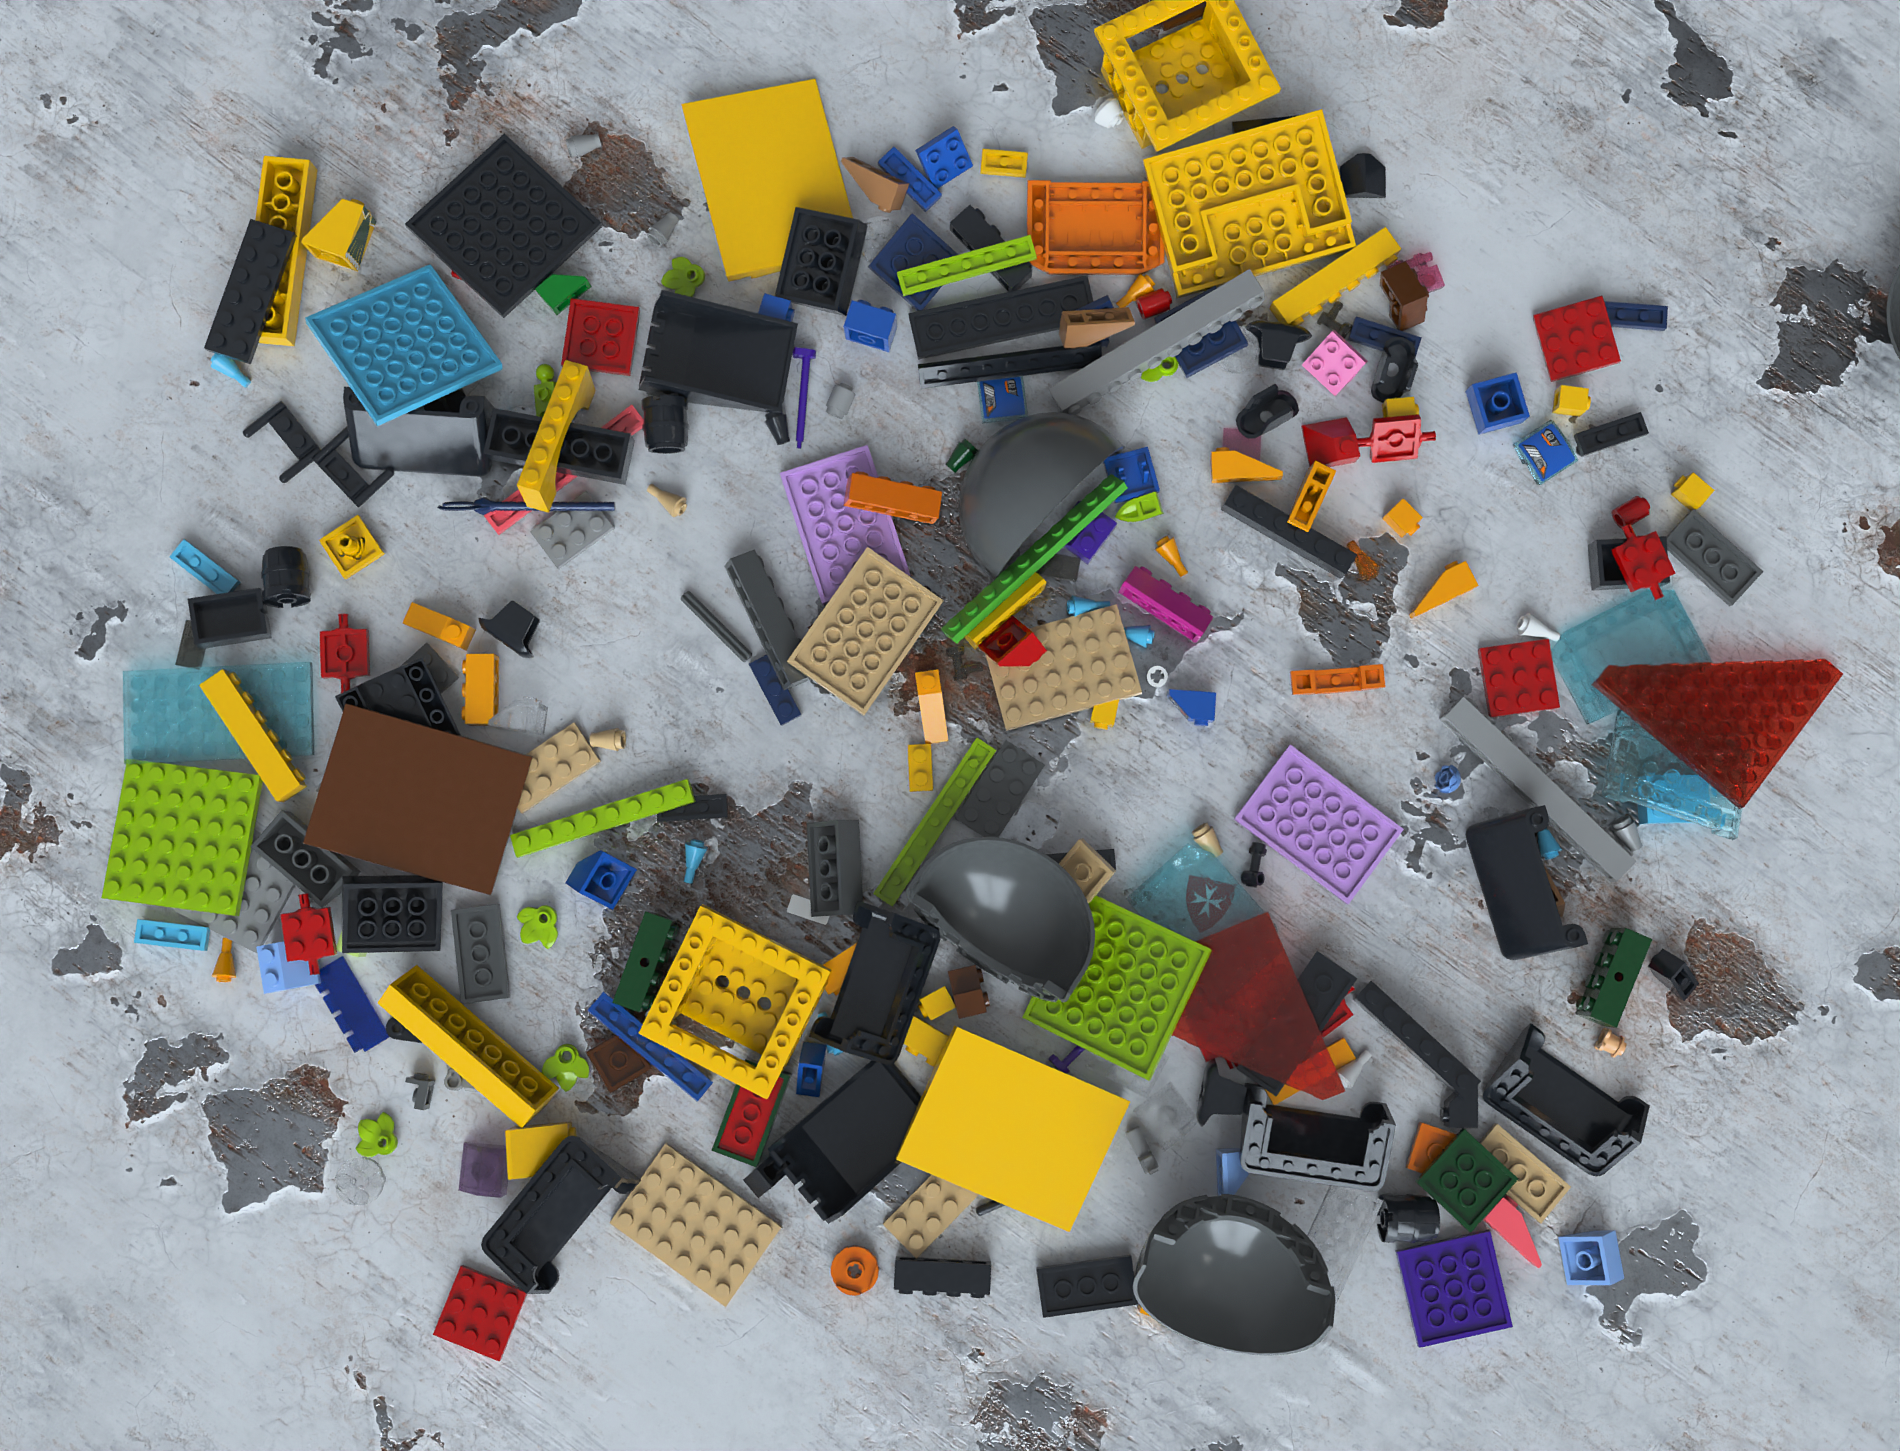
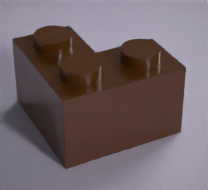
[1380,261,1429,331]
[948,965,990,1019]

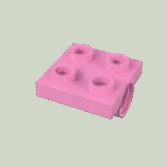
[1302,330,1368,396]

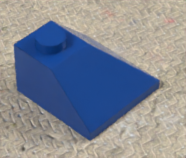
[565,850,637,910]

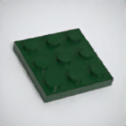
[1415,1128,1518,1233]

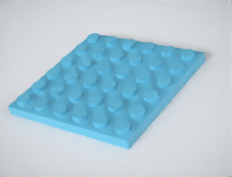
[305,264,502,426]

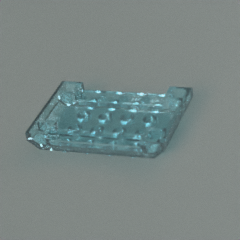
[1602,708,1751,840]

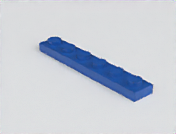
[587,991,713,1102]

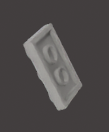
[530,491,615,570]

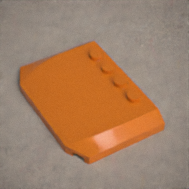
[1027,180,1164,275]

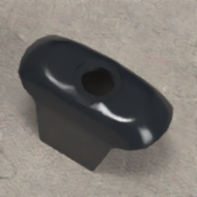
[1246,320,1312,370]
[1371,337,1418,403]
[1236,384,1299,439]
[478,601,540,658]
[1196,1058,1247,1127]

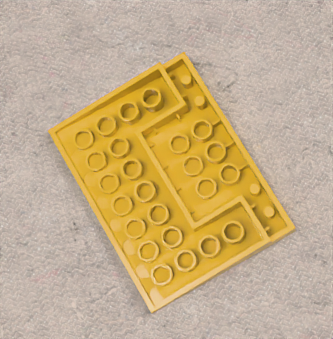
[681,79,853,282]
[1143,109,1356,298]
[895,1025,1130,1232]

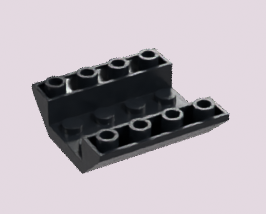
[335,657,461,736]

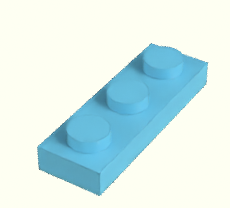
[170,539,241,594]
[134,919,210,951]

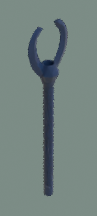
[437,497,615,515]

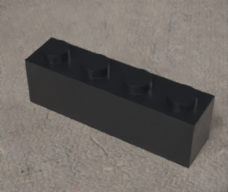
[950,205,1032,292]
[894,1256,991,1298]

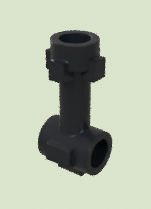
[1241,842,1267,888]

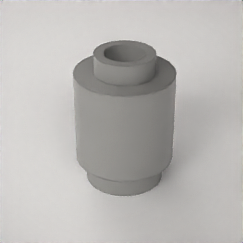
[826,383,856,419]

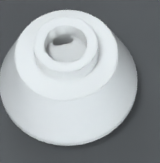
[1094,98,1123,128]

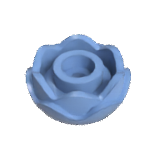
[1435,765,1461,793]

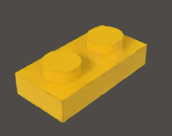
[980,149,1028,178]
[908,744,933,792]

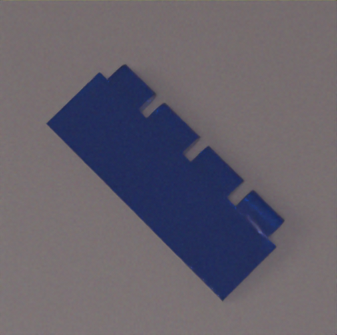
[315,956,390,1053]

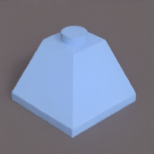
[1216,1148,1249,1196]

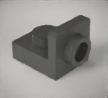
[405,1073,435,1110]

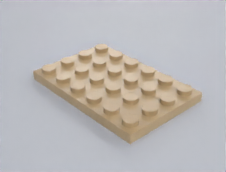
[787,547,944,716]
[982,604,1142,731]
[610,1143,782,1307]

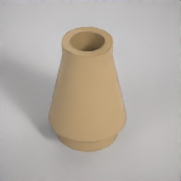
[590,728,626,751]
[1192,823,1223,859]

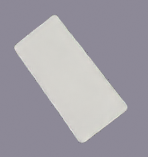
[787,894,829,925]

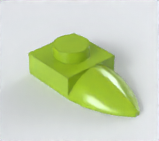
[1115,492,1164,522]

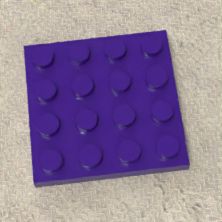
[1395,1230,1513,1348]

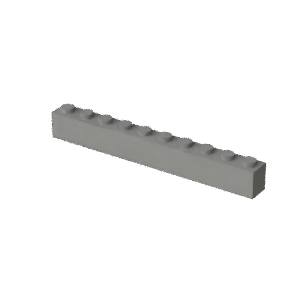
[1049,269,1265,415]
[1440,697,1636,882]

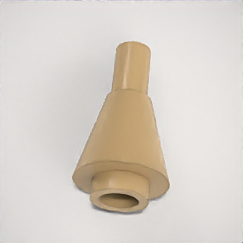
[647,484,687,517]

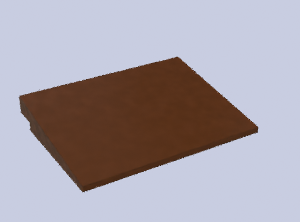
[303,703,533,895]

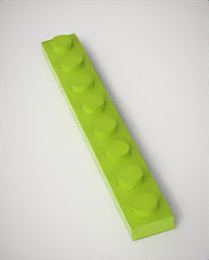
[873,738,996,907]
[510,779,696,858]

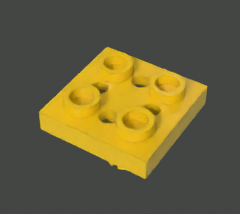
[319,515,385,579]

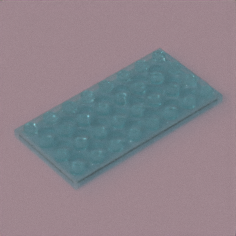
[123,662,314,765]

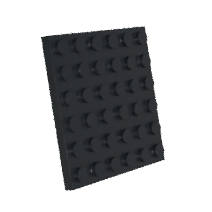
[405,133,602,318]

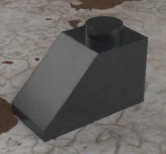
[1648,948,1699,1001]
[1440,1085,1478,1128]
[743,1156,788,1198]

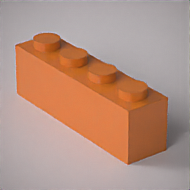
[843,472,942,524]

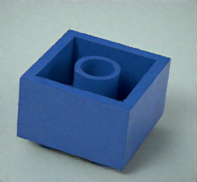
[843,300,897,352]
[1465,372,1530,435]

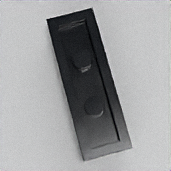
[1574,412,1649,457]
[657,794,729,822]

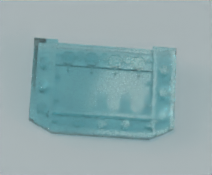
[1551,590,1713,725]
[1126,844,1283,1006]

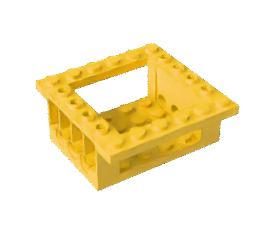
[1094,0,1281,152]
[639,904,832,1099]

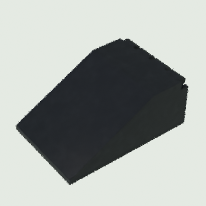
[638,290,798,414]
[768,1060,921,1224]

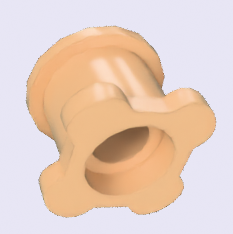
[1594,1027,1627,1058]

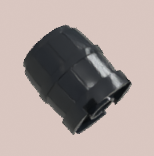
[641,395,689,454]
[261,546,311,608]
[1376,1194,1440,1243]

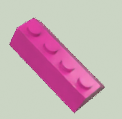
[1118,566,1213,643]

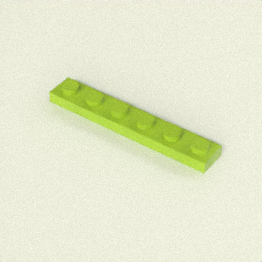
[897,235,1037,296]

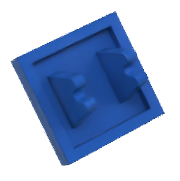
[915,126,973,189]
[1103,447,1160,504]

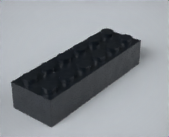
[483,408,635,485]

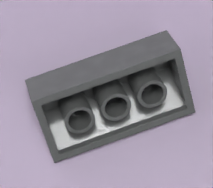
[250,810,361,908]
[807,820,863,917]

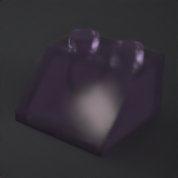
[458,1142,508,1198]

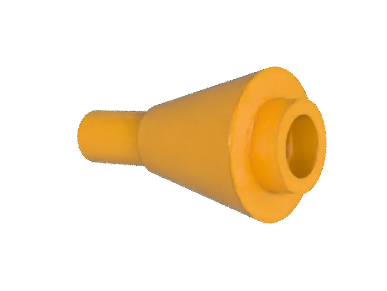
[1116,274,1155,308]
[1154,535,1188,577]
[212,938,236,982]

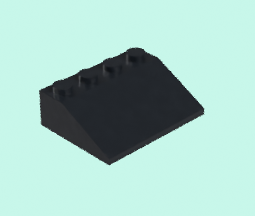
[775,207,868,316]
[342,875,443,953]

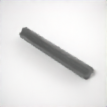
[680,591,752,662]

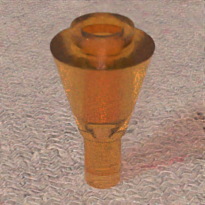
[1346,540,1381,581]

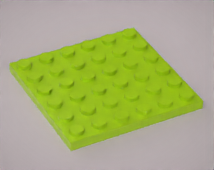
[101,759,263,916]
[1022,895,1212,1081]

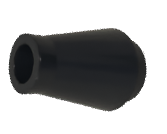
[764,410,790,445]

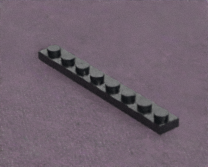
[918,341,1102,389]

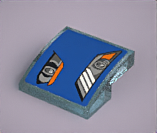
[977,376,1028,424]
[1512,420,1578,485]

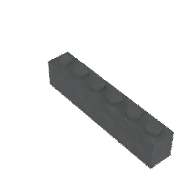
[724,549,810,690]

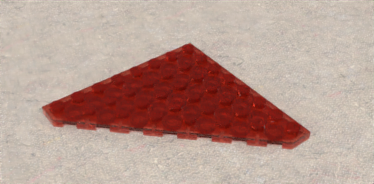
[1592,659,1843,809]
[1172,911,1346,1100]

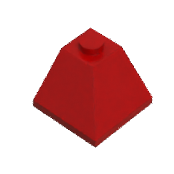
[1301,417,1360,467]
[978,616,1047,666]

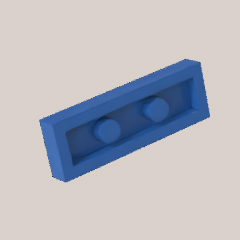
[878,147,942,212]

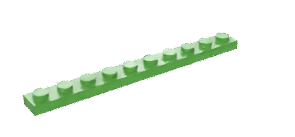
[941,474,1128,644]

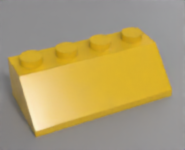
[964,572,1047,649]

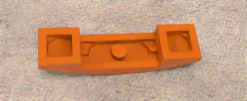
[1290,664,1385,695]

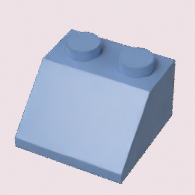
[256,941,321,994]
[1558,1230,1624,1285]

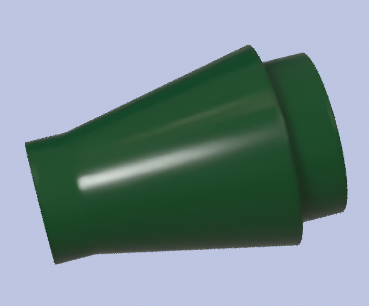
[945,438,978,473]

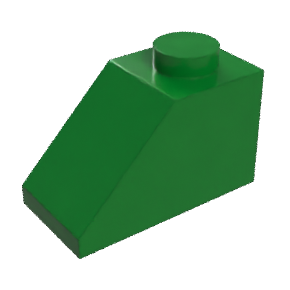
[535,274,592,316]

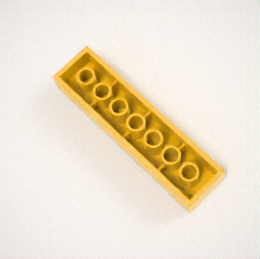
[255,156,318,346]
[378,965,559,1128]

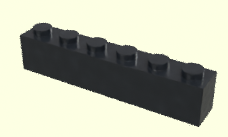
[1221,485,1357,579]
[1354,981,1481,1100]

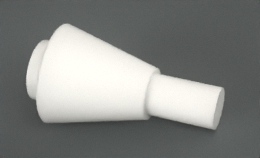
[1517,613,1560,642]
[1334,1050,1372,1089]

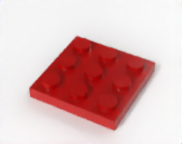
[1533,296,1621,382]
[561,298,640,376]
[1478,639,1560,717]
[433,1265,527,1361]

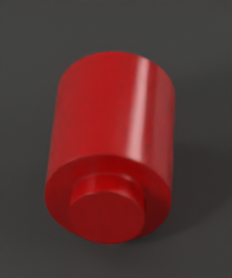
[1136,288,1172,320]
[1611,496,1650,529]

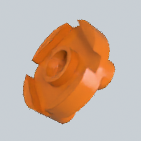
[831,1245,879,1296]

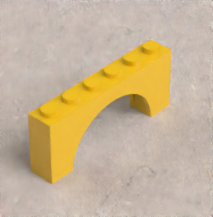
[517,360,596,513]

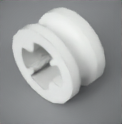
[1147,666,1168,687]

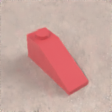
[1483,1195,1542,1268]

